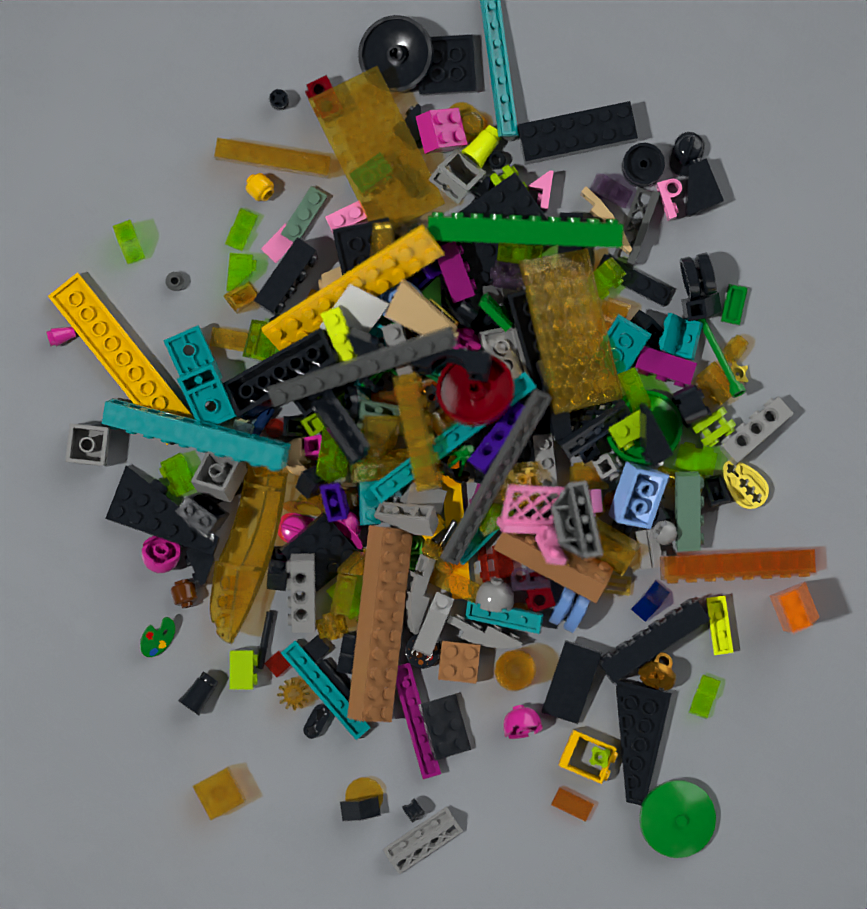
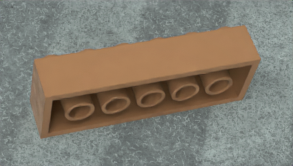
[494,514,614,603]

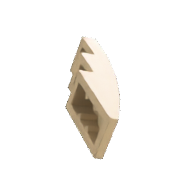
[580,186,632,255]

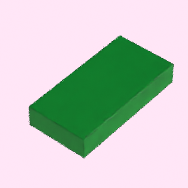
[720,284,748,326]

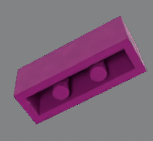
[437,241,477,303]
[634,346,697,388]

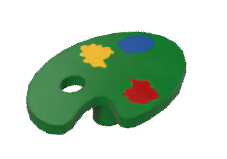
[140,617,175,657]

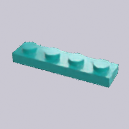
[465,599,544,634]

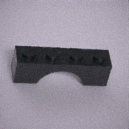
[410,348,493,382]

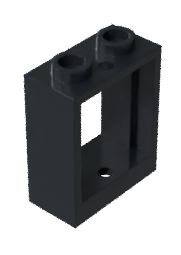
[176,492,230,535]

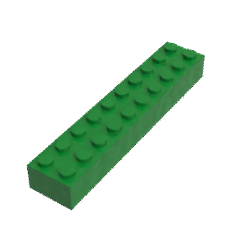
[427,212,623,248]

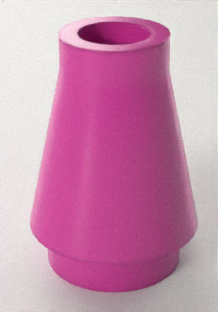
[46,326,76,347]

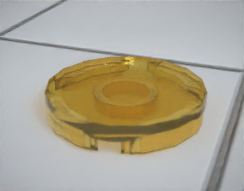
[345,777,383,807]

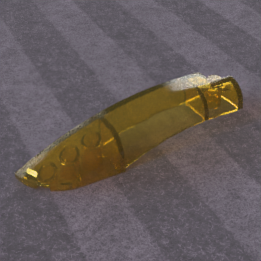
[210,461,288,644]

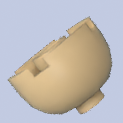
[286,437,316,476]

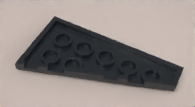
[105,465,220,557]
[615,681,672,806]

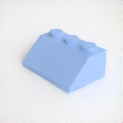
[608,461,669,529]

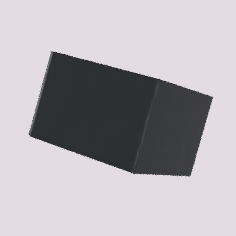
[283,416,310,437]
[703,474,731,508]
[340,796,381,821]

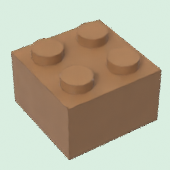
[438,640,480,684]

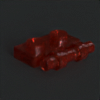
[477,545,515,583]

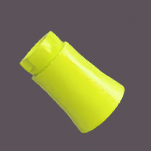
[461,125,502,168]

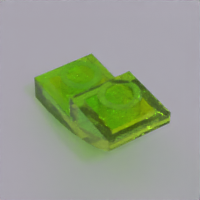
[225,208,258,251]

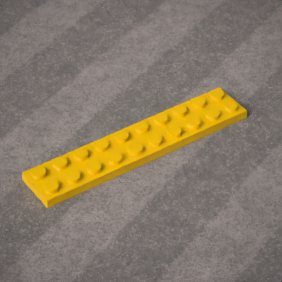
[261,225,444,351]
[48,272,195,446]

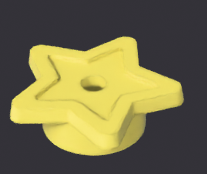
[724,362,748,382]

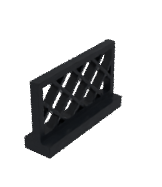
[550,386,632,459]

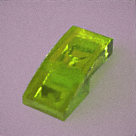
[688,675,721,719]

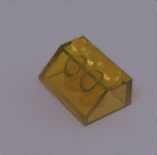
[594,517,642,576]

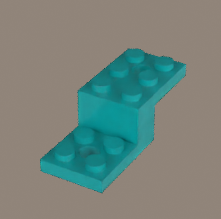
[163,325,236,425]

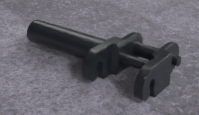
[423,519,459,566]

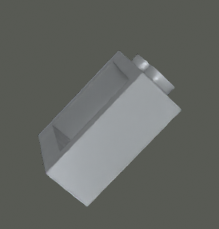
[429,148,486,204]

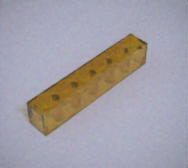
[214,138,332,179]
[393,372,444,492]

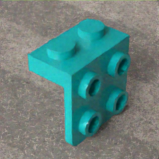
[659,313,703,360]

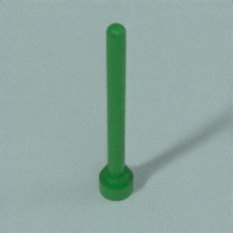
[698,318,746,398]

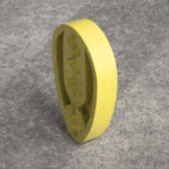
[722,461,769,509]

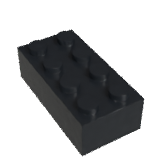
[254,237,319,316]

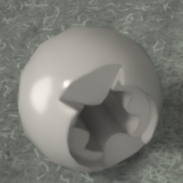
[653,521,677,545]

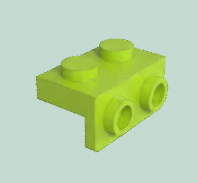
[608,409,640,450]

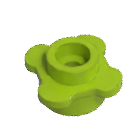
[589,746,610,768]

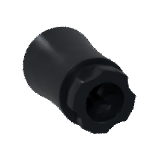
[177,671,218,716]

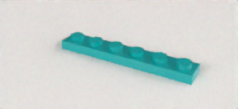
[281,640,371,740]

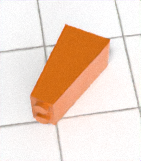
[769,581,819,633]

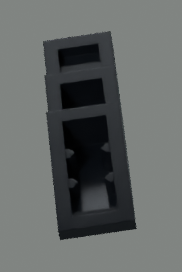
[536,358,572,441]

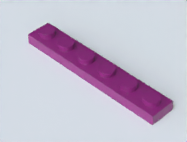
[396,663,441,779]

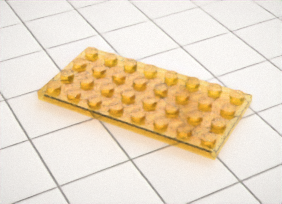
[308,66,445,230]
[519,248,623,414]

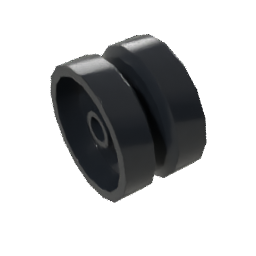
[621,142,665,188]
[680,252,717,300]

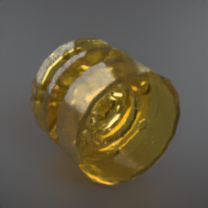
[494,649,536,691]

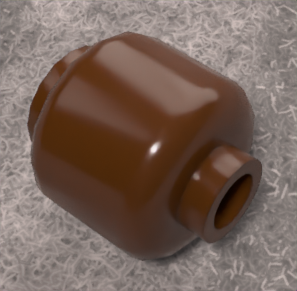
[171,579,198,609]

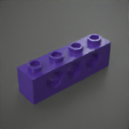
[468,402,525,475]

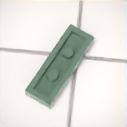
[281,186,328,242]

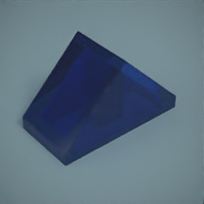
[631,580,670,622]

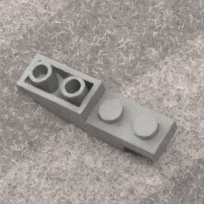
[403,554,436,634]
[447,613,522,648]

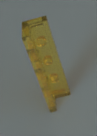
[350,447,426,483]

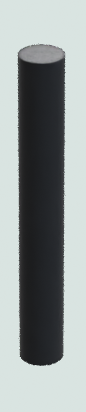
[256,611,274,669]

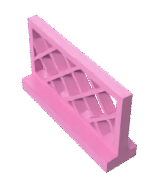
[497,485,565,534]

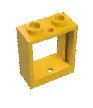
[558,729,618,784]

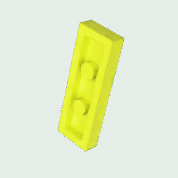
[321,306,356,363]
[706,595,733,655]

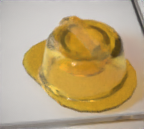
[450,102,488,142]
[282,494,326,517]

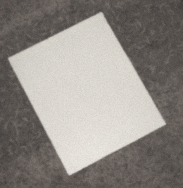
[320,284,389,333]

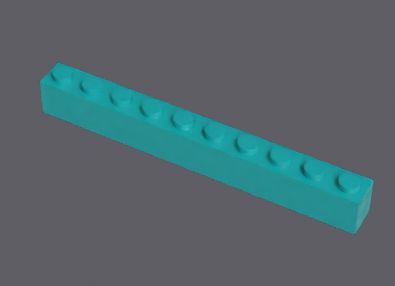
[102,398,290,471]

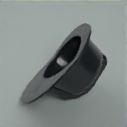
[670,132,705,177]

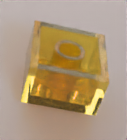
[193,766,246,820]

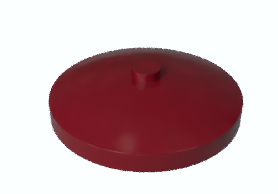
[436,355,515,426]

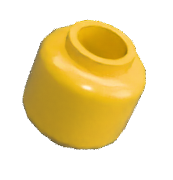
[246,173,274,202]

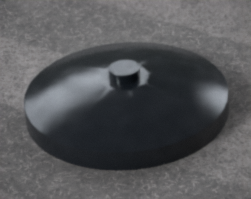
[358,15,434,93]

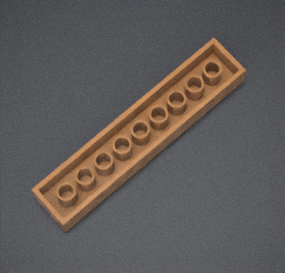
[347,525,413,722]

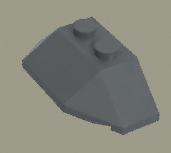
[551,481,603,559]

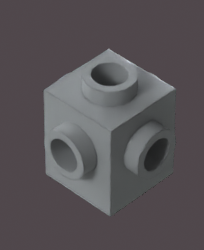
[593,453,625,482]

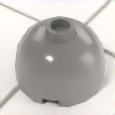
[475,578,514,612]

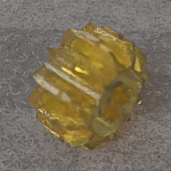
[277,678,310,711]

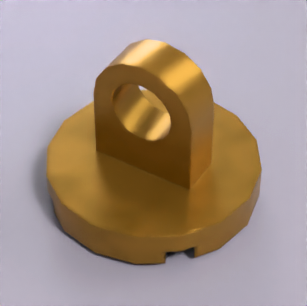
[638,652,676,691]

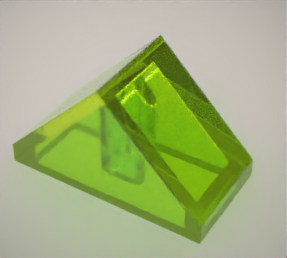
[478,502,515,536]

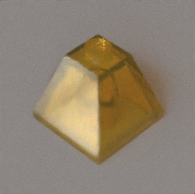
[360,416,403,460]

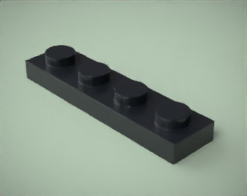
[595,254,672,307]

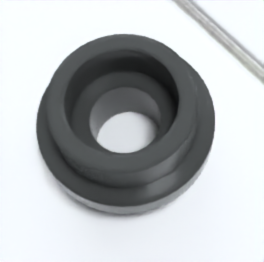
[165,272,185,291]

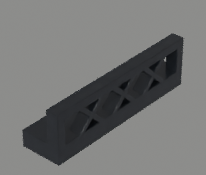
[311,388,370,465]

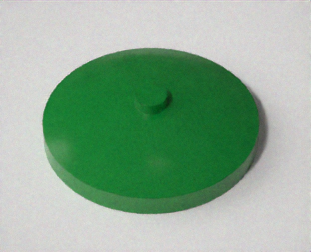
[606,390,683,465]
[639,780,716,858]

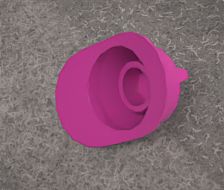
[332,510,363,549]
[277,513,314,542]

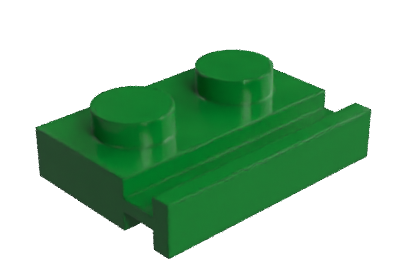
[479,292,513,332]

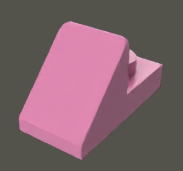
[528,170,554,211]

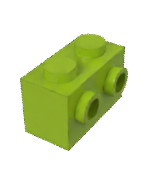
[230,650,258,690]

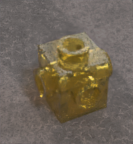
[315,612,349,641]

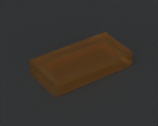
[551,787,594,822]

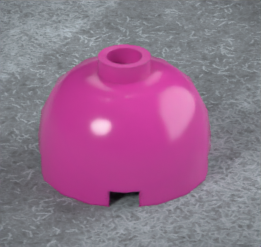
[142,536,180,573]
[503,705,543,739]

